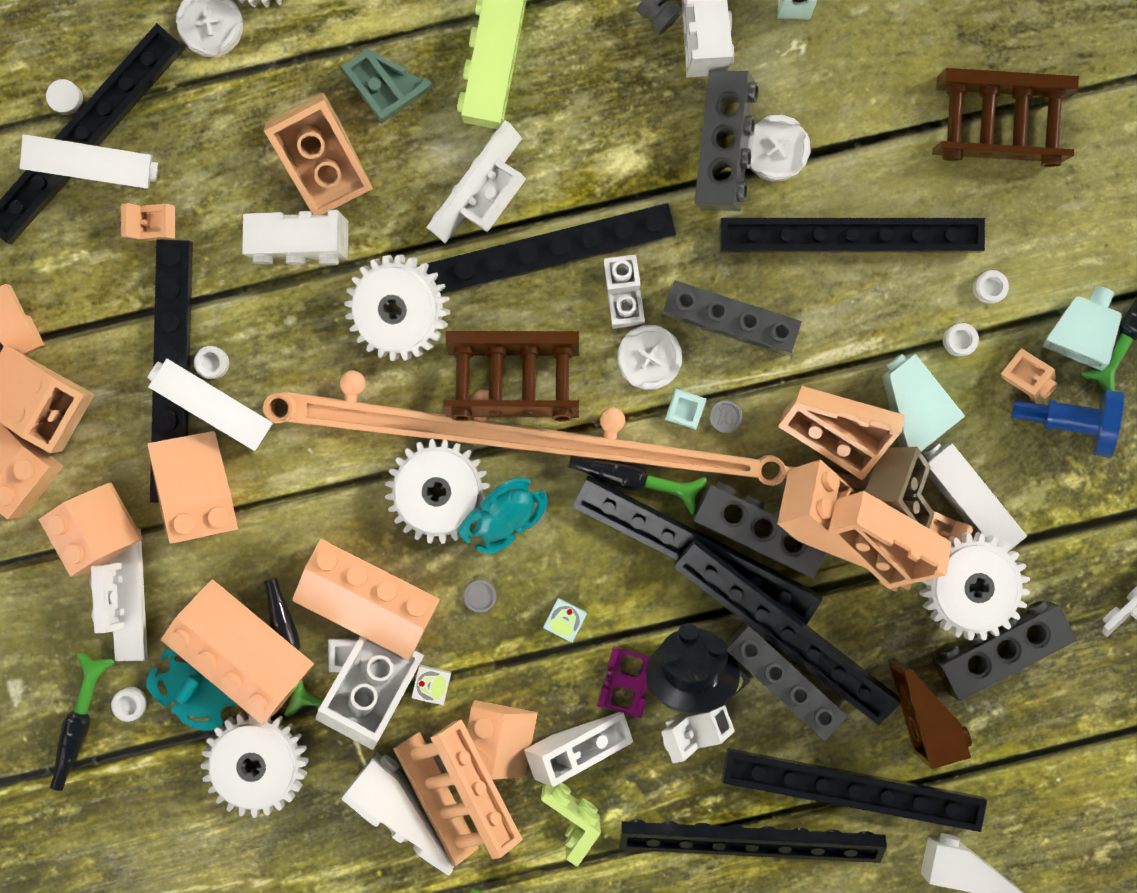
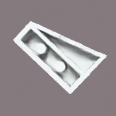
[681,0,734,78]

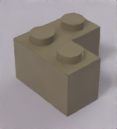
[864,447,935,529]

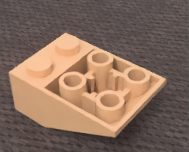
[0,345,95,454]
[777,460,866,568]

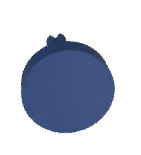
[1011,390,1124,458]

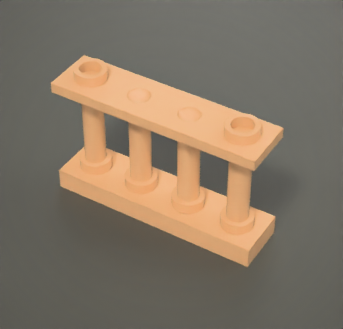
[393,719,523,866]

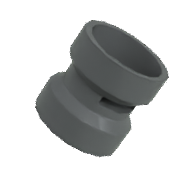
[636,0,683,35]

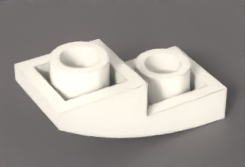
[604,254,645,329]

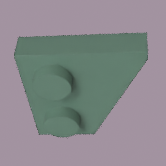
[341,49,432,124]

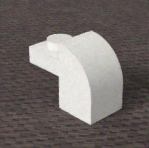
[661,705,735,763]

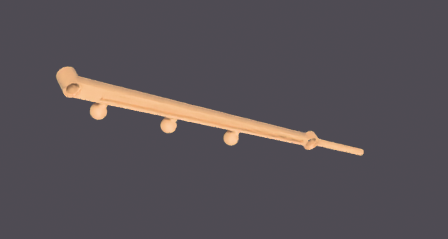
[263,370,870,489]

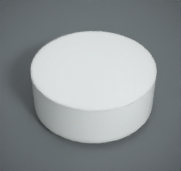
[46,79,83,115]
[973,270,1009,304]
[943,323,979,357]
[194,346,229,379]
[111,687,148,722]

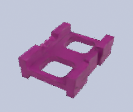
[597,646,651,719]

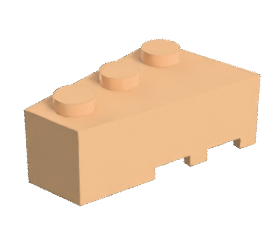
[778,386,905,480]
[828,491,952,589]

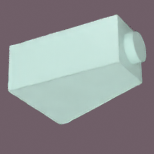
[882,354,965,452]

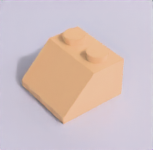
[38,483,143,577]
[467,700,538,780]

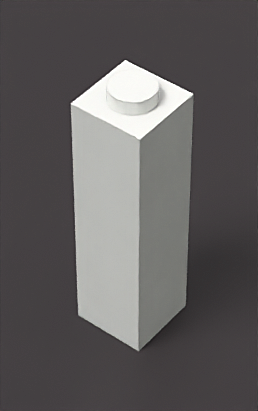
[20,134,158,188]
[147,359,273,451]
[923,442,1027,553]

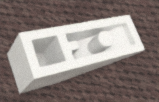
[524,712,633,787]
[921,833,1023,893]

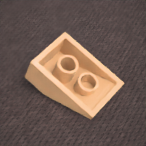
[264,92,373,215]
[0,423,64,519]
[147,431,238,544]

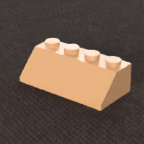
[292,539,440,661]
[161,579,314,725]

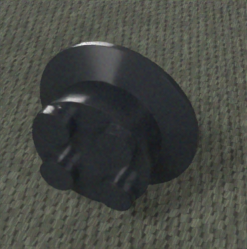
[646,624,740,713]

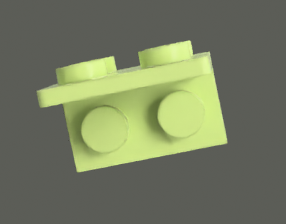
[541,782,601,867]

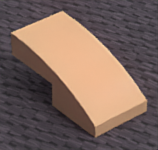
[0,284,45,355]

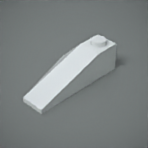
[342,752,454,876]

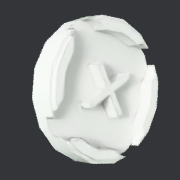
[176,0,243,57]
[748,115,811,182]
[617,325,682,390]

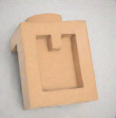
[1001,348,1057,403]

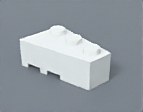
[242,210,349,265]

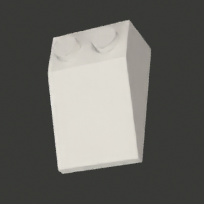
[315,636,424,750]

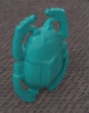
[457,478,548,555]
[145,647,237,731]

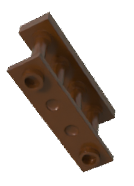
[932,68,1079,167]
[443,331,579,422]

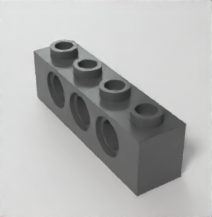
[695,71,759,211]
[661,280,802,355]
[691,481,826,579]
[932,600,1078,701]
[725,621,847,741]

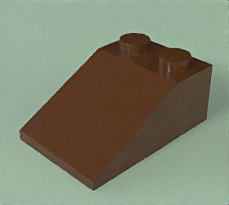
[888,658,972,769]

